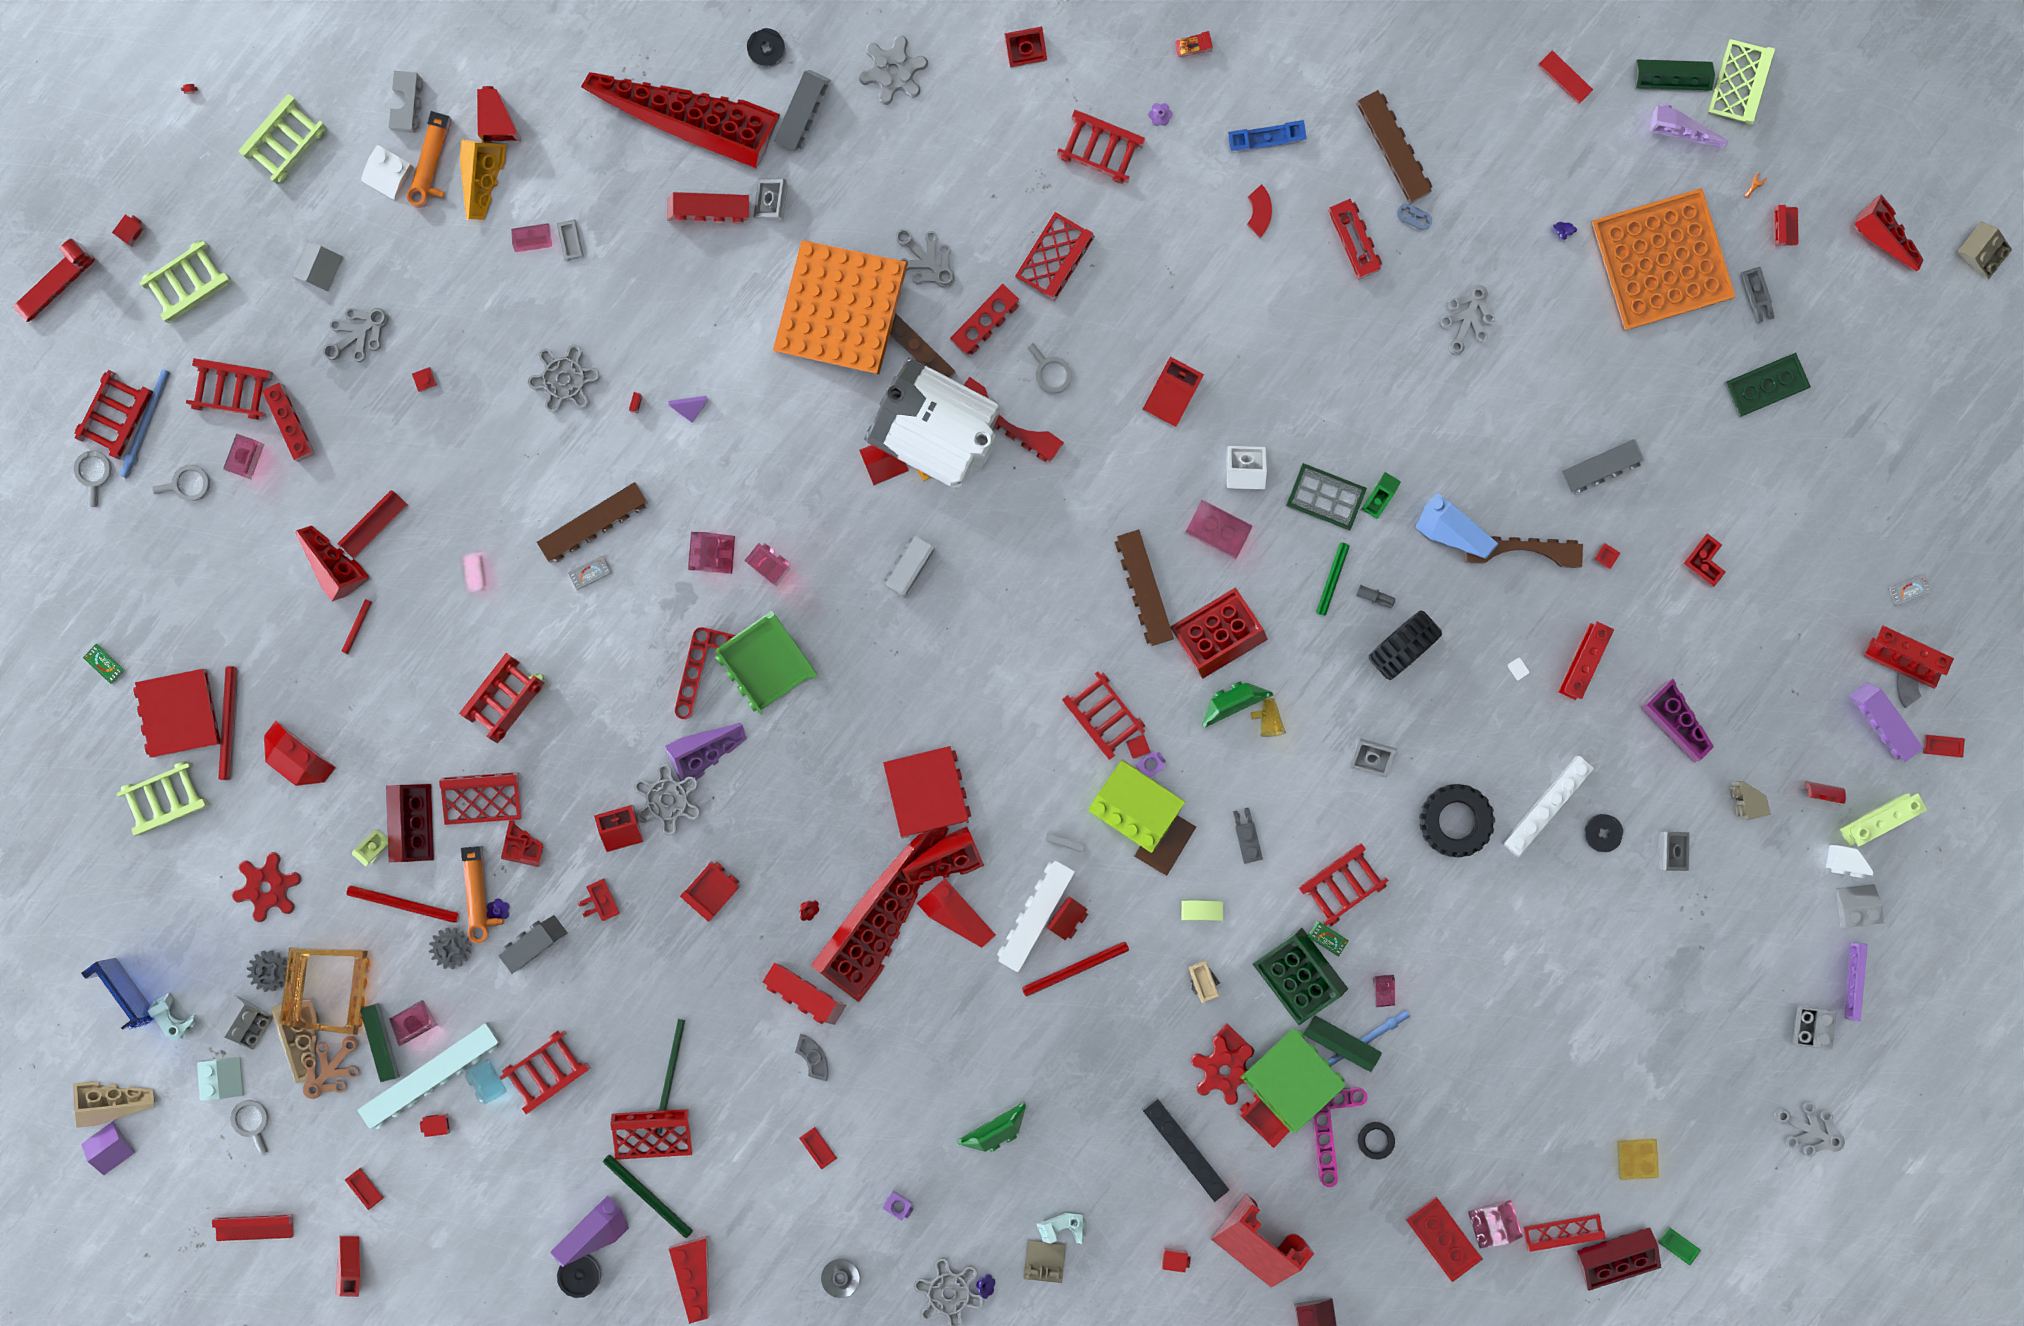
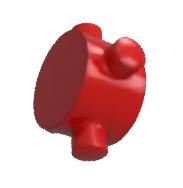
[181,84,198,94]

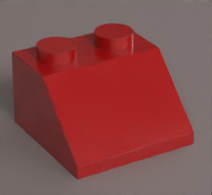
[1047,896,1089,941]

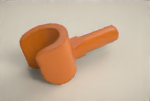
[1744,173,1767,199]

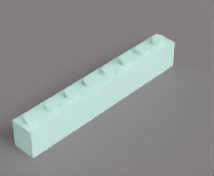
[357,1022,501,1129]

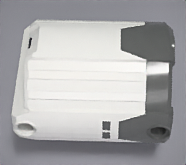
[864,357,1001,488]

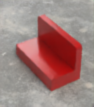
[1774,205,1799,246]

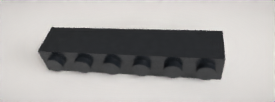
[1142,1097,1230,1202]

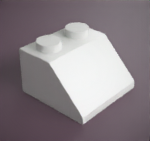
[361,145,414,200]
[1226,446,1267,489]

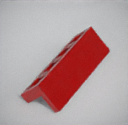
[337,490,408,559]
[212,1214,294,1241]

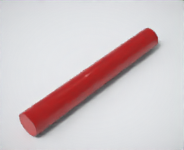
[341,599,372,654]

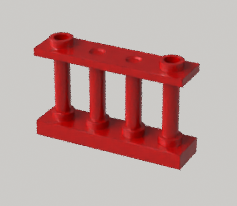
[1057,109,1145,184]
[186,358,273,420]
[74,369,153,460]
[1558,621,1614,700]
[1864,625,1954,689]
[459,653,545,744]
[1062,671,1146,760]
[1298,843,1389,926]
[500,1031,591,1114]

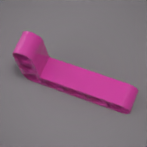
[1312,1087,1367,1187]

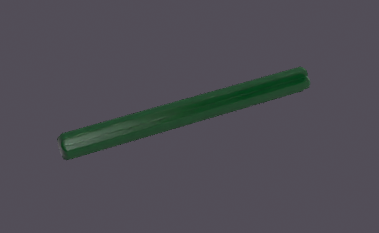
[603,1155,693,1238]

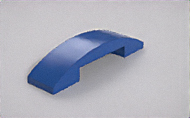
[1228,120,1307,151]

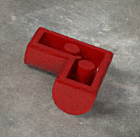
[1683,533,1726,587]

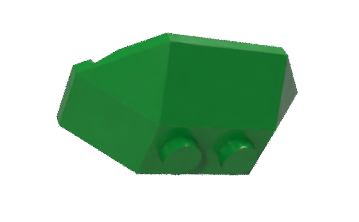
[1202,681,1273,728]
[957,1102,1026,1152]

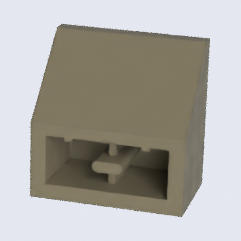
[1958,221,2012,279]
[1730,781,1771,820]

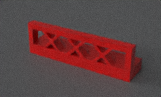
[1523,1214,1606,1252]

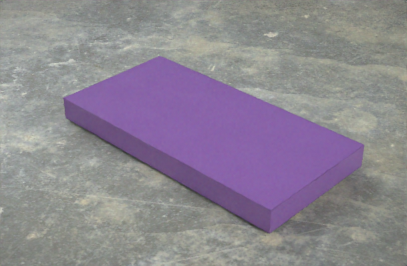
[1845,942,1868,1021]

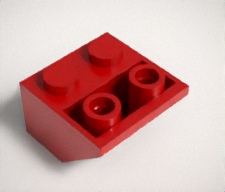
[594,805,644,852]

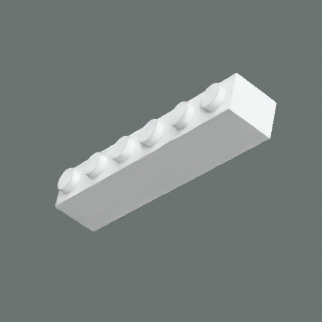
[1502,756,1594,856]
[997,860,1075,972]

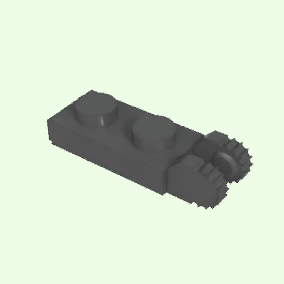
[1741,267,1775,323]
[1233,808,1263,864]

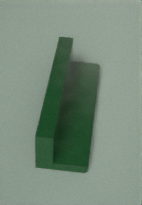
[1635,59,1715,91]
[359,1003,400,1083]
[1303,1016,1382,1073]

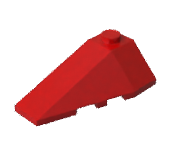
[295,525,369,601]

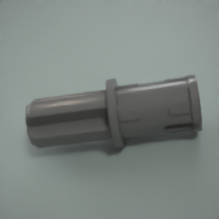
[1356,585,1395,608]

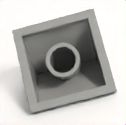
[753,179,788,222]
[292,241,343,291]
[1350,738,1397,777]
[1658,831,1690,871]

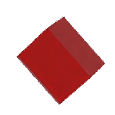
[1004,26,1047,67]
[859,445,909,485]

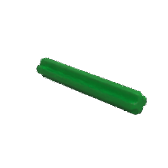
[1316,542,1350,616]

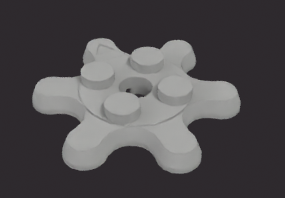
[858,36,928,105]
[528,345,599,412]
[634,764,700,836]
[914,1258,984,1326]

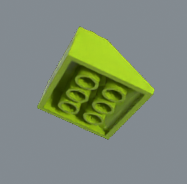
[1087,759,1186,853]

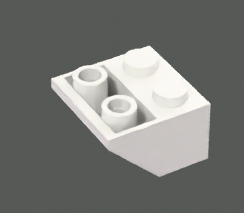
[1826,845,1873,879]

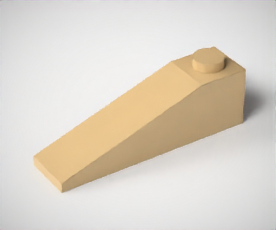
[270,1000,317,1084]
[73,1082,154,1128]

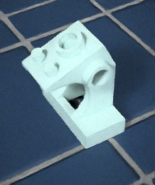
[148,993,196,1042]
[1036,1213,1086,1244]

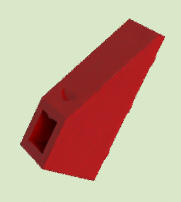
[335,1236,360,1297]

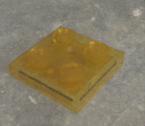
[1617,1138,1659,1180]

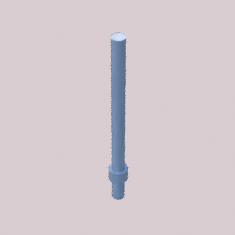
[120,369,169,478]
[1327,1010,1410,1066]

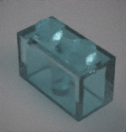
[465,1059,507,1105]

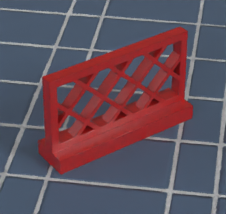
[1015,212,1095,301]
[439,772,521,825]
[610,1109,692,1160]

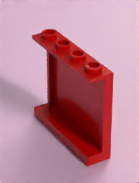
[133,669,221,758]
[883,746,972,839]

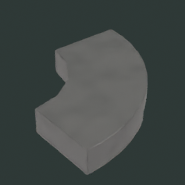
[1897,673,1922,708]
[795,1033,828,1081]

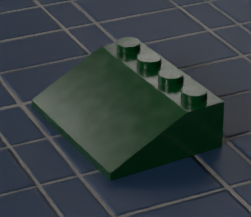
[1252,928,1348,1025]

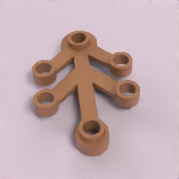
[303,1036,359,1099]

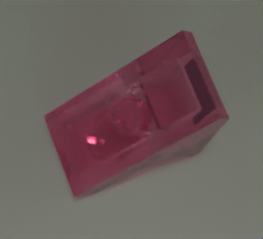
[1373,975,1395,1007]

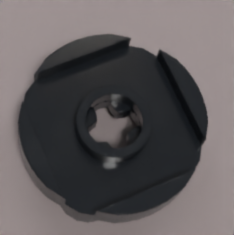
[747,28,785,67]
[1584,814,1623,852]

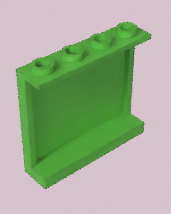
[715,611,817,715]
[1241,1028,1346,1134]

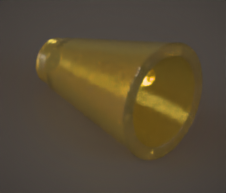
[1251,698,1286,737]

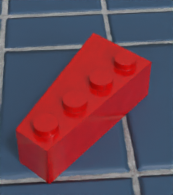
[667,192,749,224]

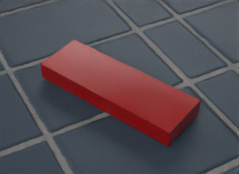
[1538,50,1593,104]

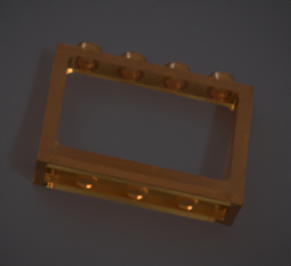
[280,947,370,1035]

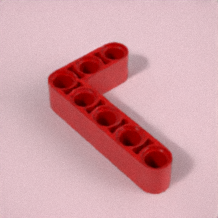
[13,239,95,322]
[675,627,736,719]

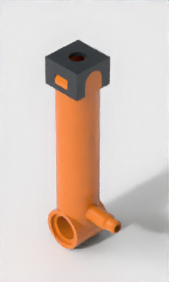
[407,111,452,208]
[461,846,503,943]

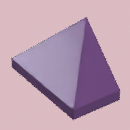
[668,396,708,423]

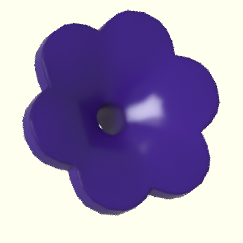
[1553,222,1577,240]
[487,898,510,919]
[976,1274,995,1299]

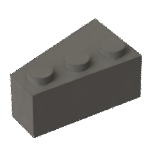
[498,915,568,974]

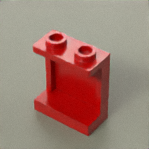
[680,861,740,922]
[1239,1093,1290,1148]

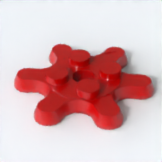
[232,852,301,922]
[1191,1035,1254,1105]

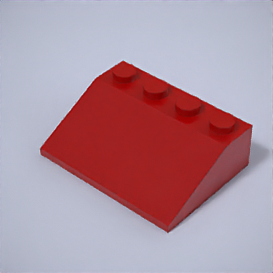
[1170,587,1268,679]

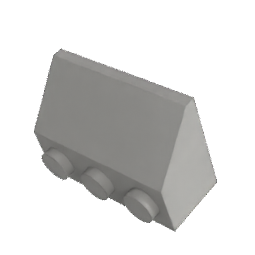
[884,536,935,598]

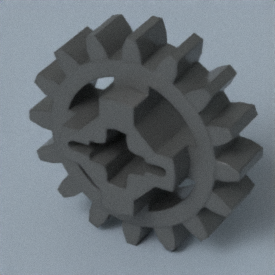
[429,927,472,969]
[247,950,290,992]

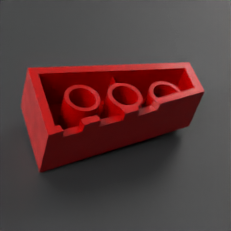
[763,963,847,1025]
[669,1236,710,1324]

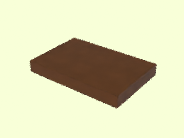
[1134,815,1196,876]

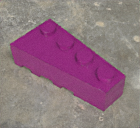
[1641,679,1714,763]

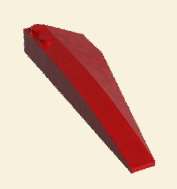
[581,72,780,168]
[810,826,949,1002]

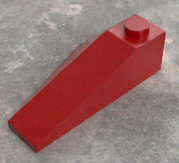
[1854,194,1924,271]
[902,826,984,885]
[917,878,996,948]

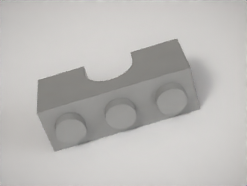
[389,71,422,133]

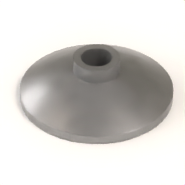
[821,1259,860,1298]

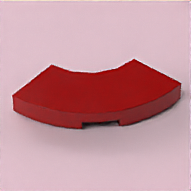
[1247,184,1272,238]

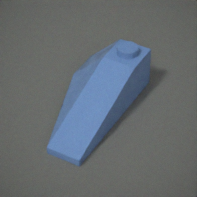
[1416,492,1499,559]

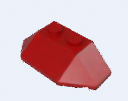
[264,720,336,786]

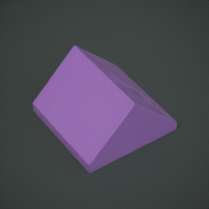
[81,1121,135,1175]

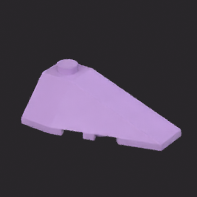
[1650,104,1728,148]

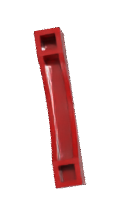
[964,376,1064,463]

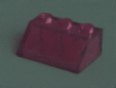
[1184,500,1253,560]

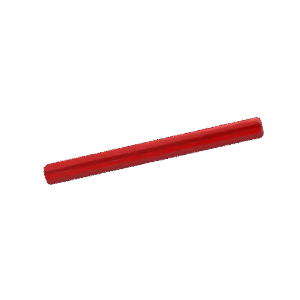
[218,666,237,780]
[346,885,459,923]
[1022,942,1129,996]

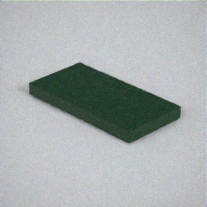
[1724,352,1811,418]

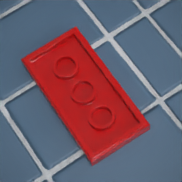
[1405,1197,1483,1282]

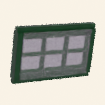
[1286,463,1367,531]

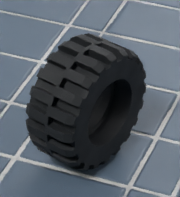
[1369,610,1442,680]
[1419,784,1495,858]

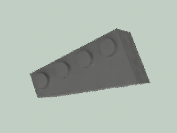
[774,70,831,151]
[1562,439,1644,494]

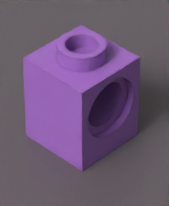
[1135,751,1166,777]
[882,1190,913,1221]

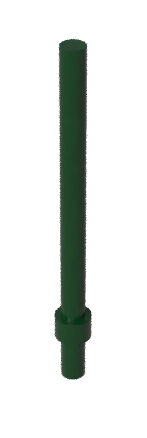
[655,1019,685,1134]

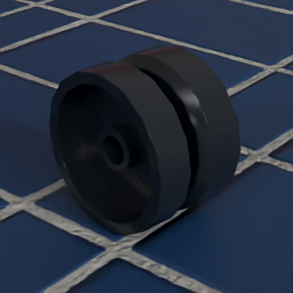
[557,1254,602,1298]

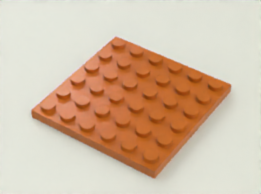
[1591,188,1736,331]
[773,240,908,375]

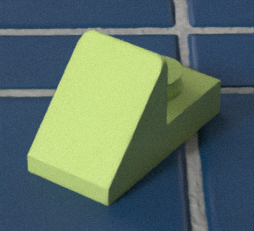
[352,829,388,866]

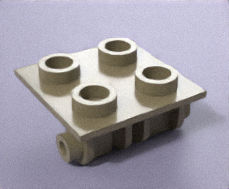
[1024,1240,1066,1283]

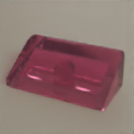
[511,223,552,252]
[461,551,486,593]

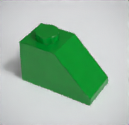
[1362,472,1401,519]

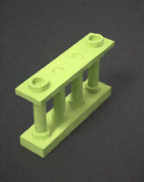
[238,94,327,184]
[139,241,232,323]
[116,761,209,836]
[1840,793,1927,847]

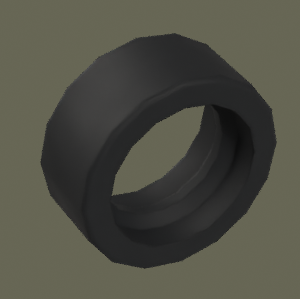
[1358,1122,1395,1160]

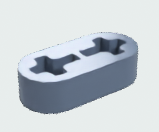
[1397,204,1432,230]

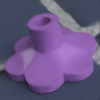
[1148,103,1173,126]

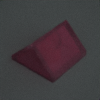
[223,434,265,480]
[389,1000,438,1046]

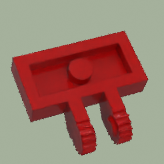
[578,879,620,921]

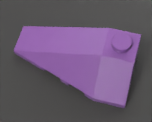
[665,723,747,782]
[549,1196,629,1267]

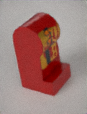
[1175,31,1213,57]

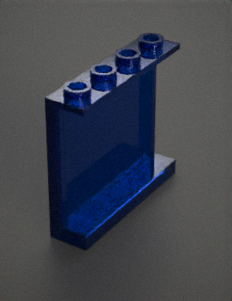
[81,958,154,1030]

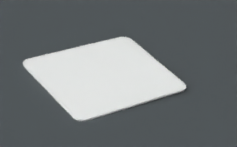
[1507,657,1530,681]

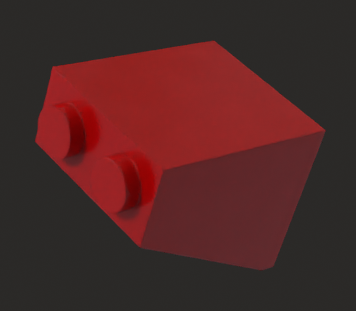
[477,86,521,142]

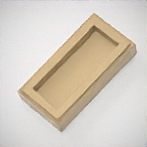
[1188,960,1220,1003]

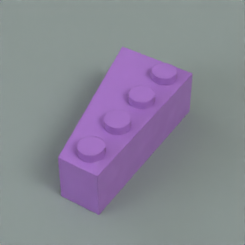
[1849,683,1924,762]

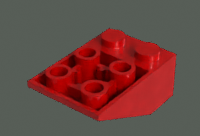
[1142,356,1204,427]

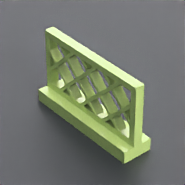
[1708,39,1775,126]

